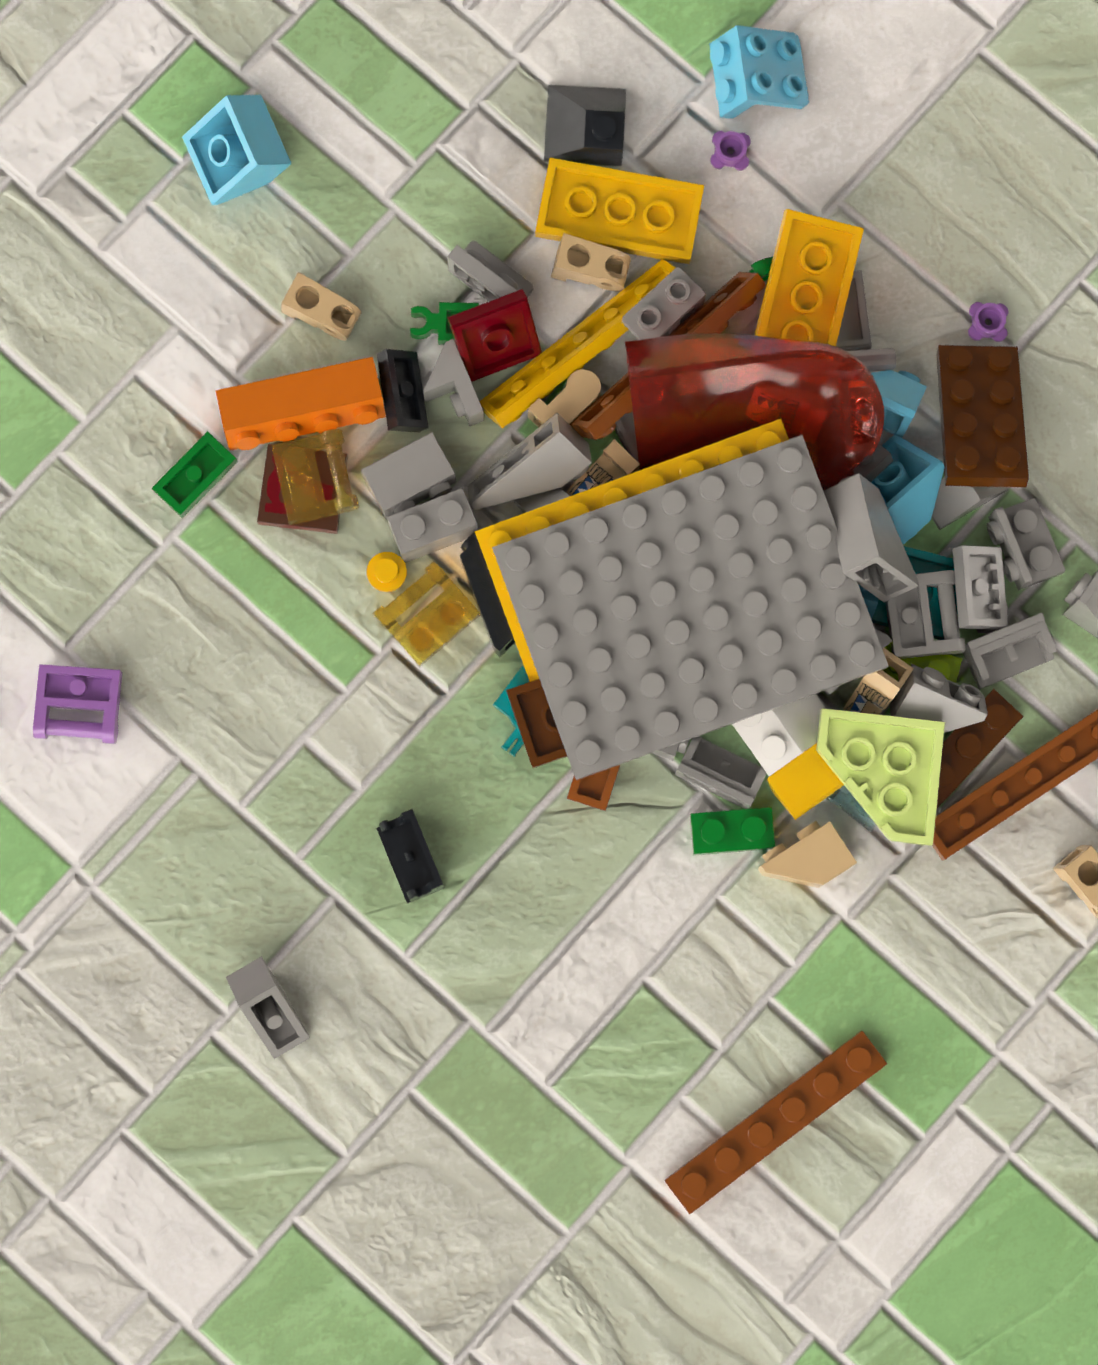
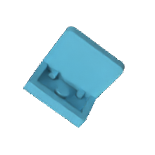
[709,25,809,119]

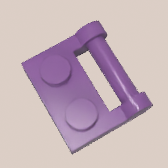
[33,664,123,744]

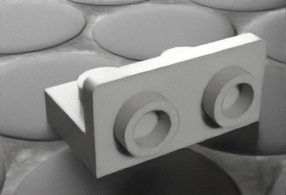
[447,241,533,302]
[622,267,706,357]
[987,498,1066,591]
[952,545,1008,633]

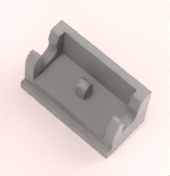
[963,613,1057,690]
[675,736,767,809]

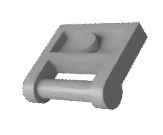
[885,570,966,659]

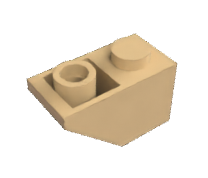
[758,821,857,888]

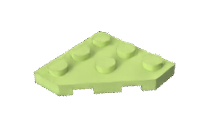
[816,708,945,846]

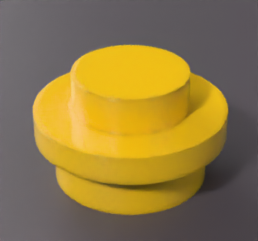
[367,552,407,592]

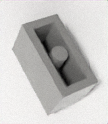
[361,432,456,520]
[387,488,478,563]

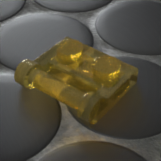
[271,429,360,525]
[372,561,481,668]

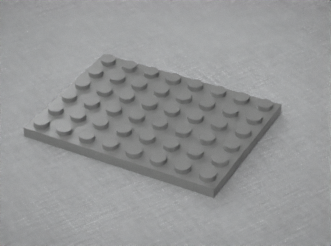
[492,435,889,780]

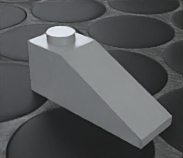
[468,413,592,510]

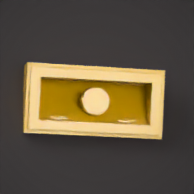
[767,743,844,820]

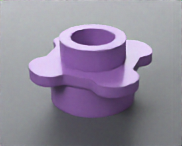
[710,131,751,171]
[968,302,1009,342]

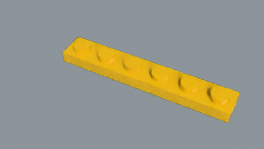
[479,259,675,429]

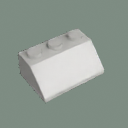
[732,694,827,776]

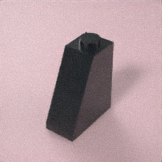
[460,532,515,657]

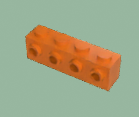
[216,357,386,451]

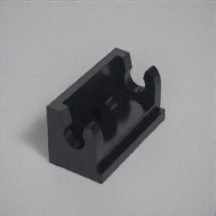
[376,809,445,904]

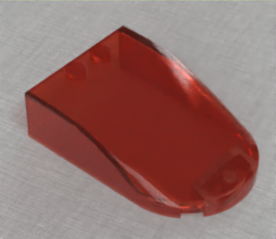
[625,333,884,490]

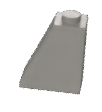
[824,473,919,602]

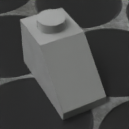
[226,956,310,1059]

